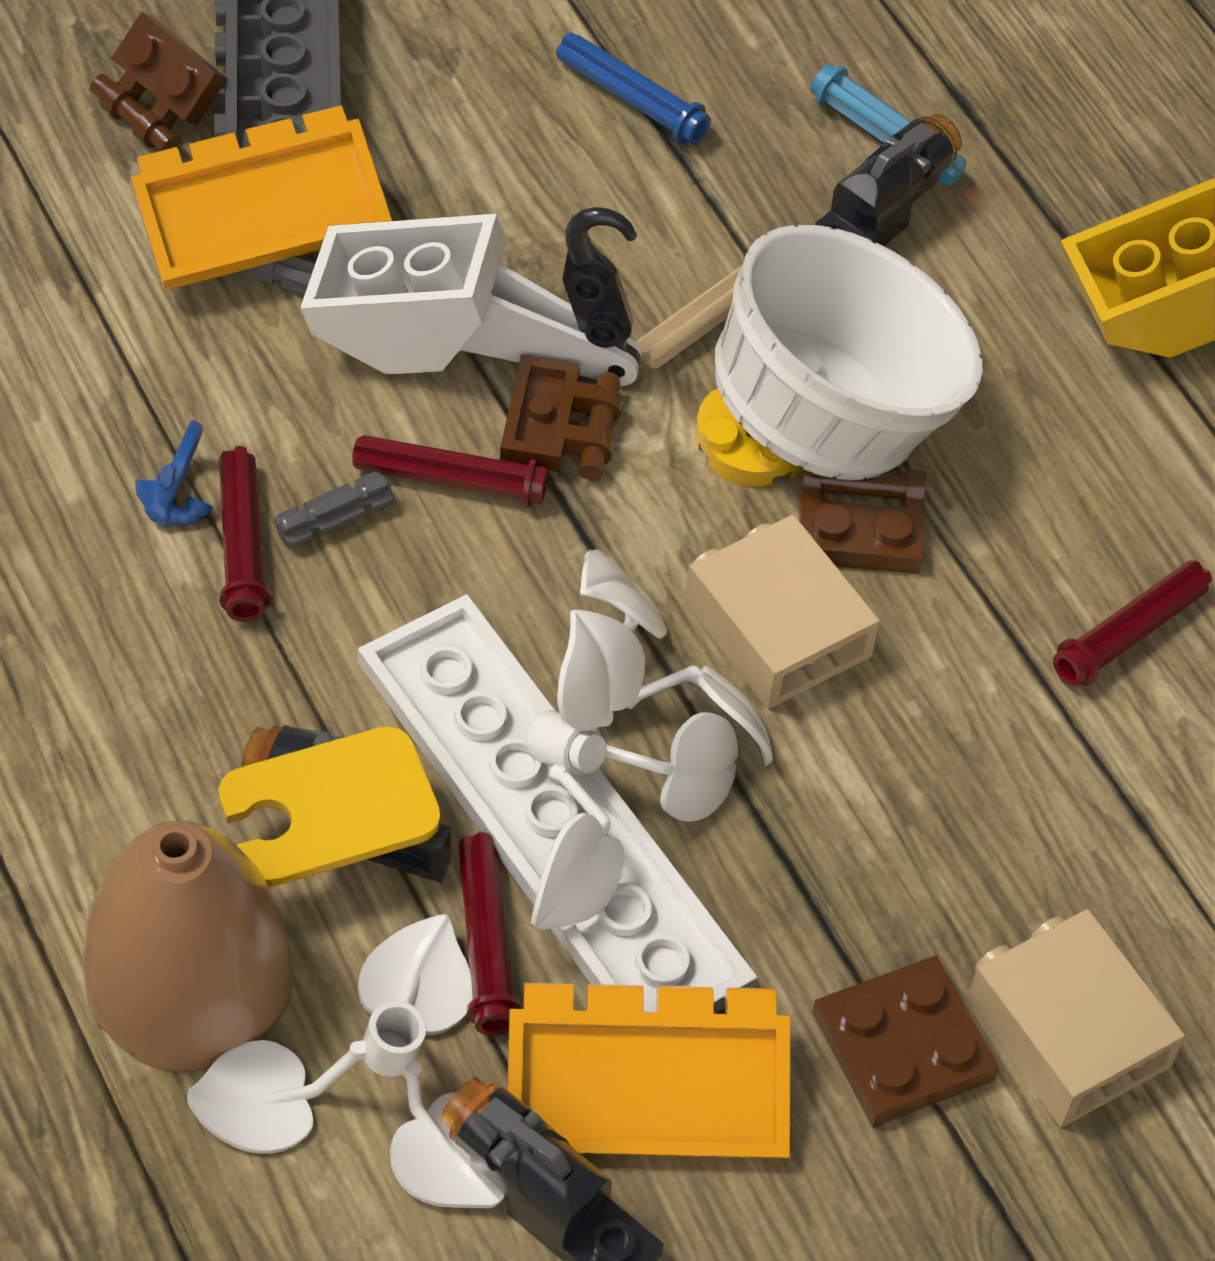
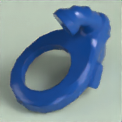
[135,419,213,527]

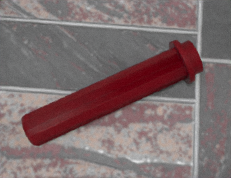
[352,435,549,508]
[219,446,271,622]
[1053,560,1213,686]
[458,832,522,1035]

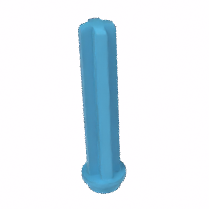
[810,64,967,187]

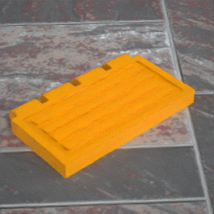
[131,105,392,291]
[507,983,790,1159]

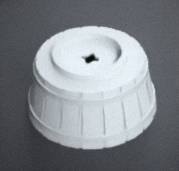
[714,225,983,480]

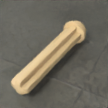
[636,264,743,370]

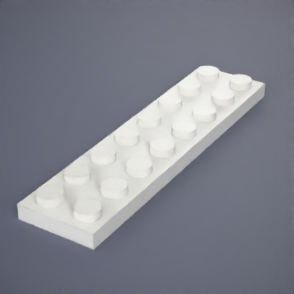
[357,594,758,1014]

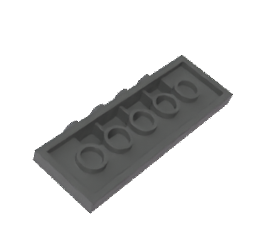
[214,0,341,149]

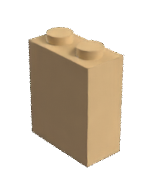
[684,514,880,710]
[967,909,1185,1128]

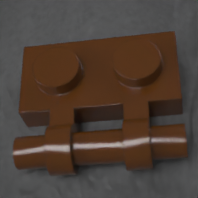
[90,12,228,151]
[500,355,623,481]

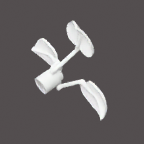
[580,549,773,767]
[526,610,738,930]
[187,914,505,1208]

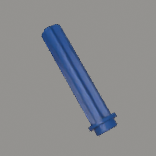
[556,33,711,145]

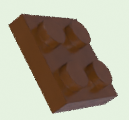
[812,955,999,1128]

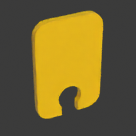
[218,726,440,887]

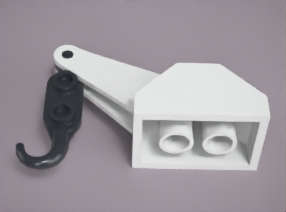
[300,207,642,386]

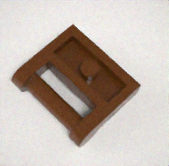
[798,467,926,574]

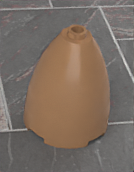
[83,821,293,1071]

